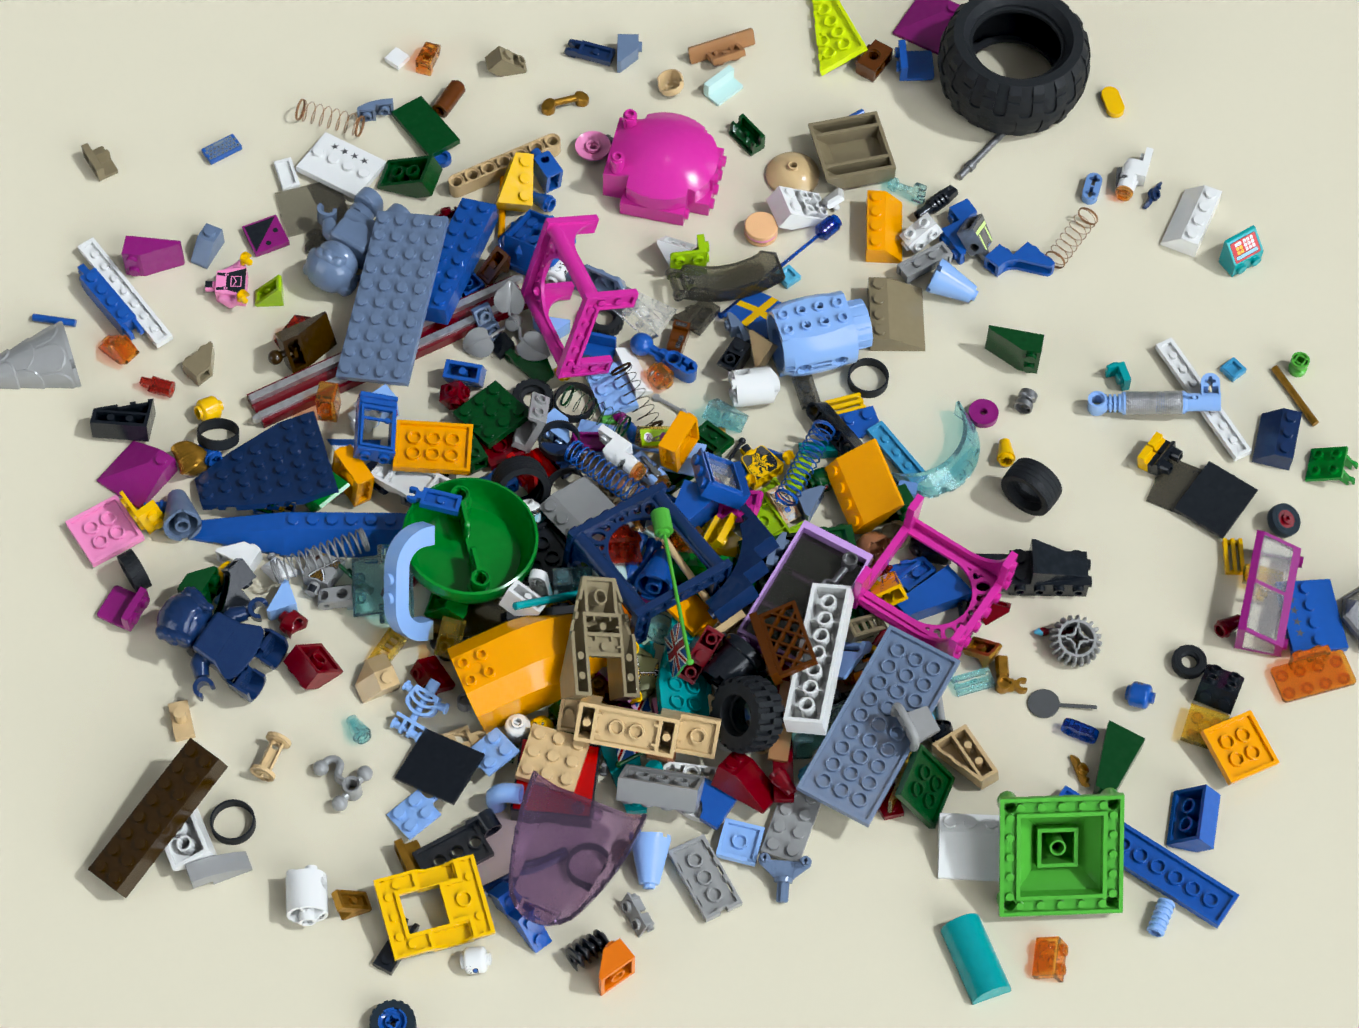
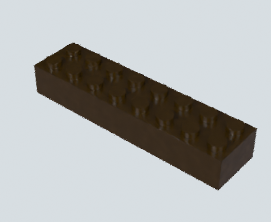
[88,738,228,898]

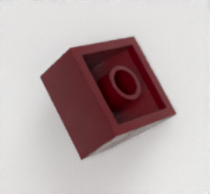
[283,643,343,690]

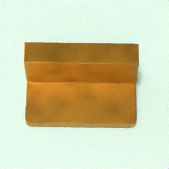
[394,838,421,872]

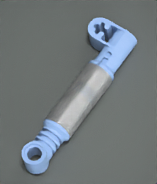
[1087,373,1221,416]

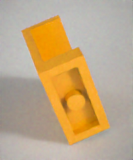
[667,594,718,638]

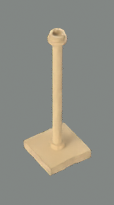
[654,535,746,634]

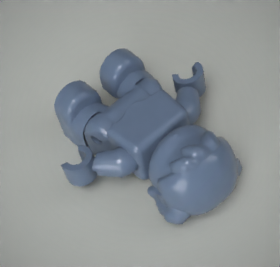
[303,187,410,297]

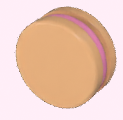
[744,212,778,247]

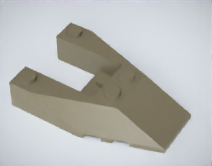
[560,576,640,701]

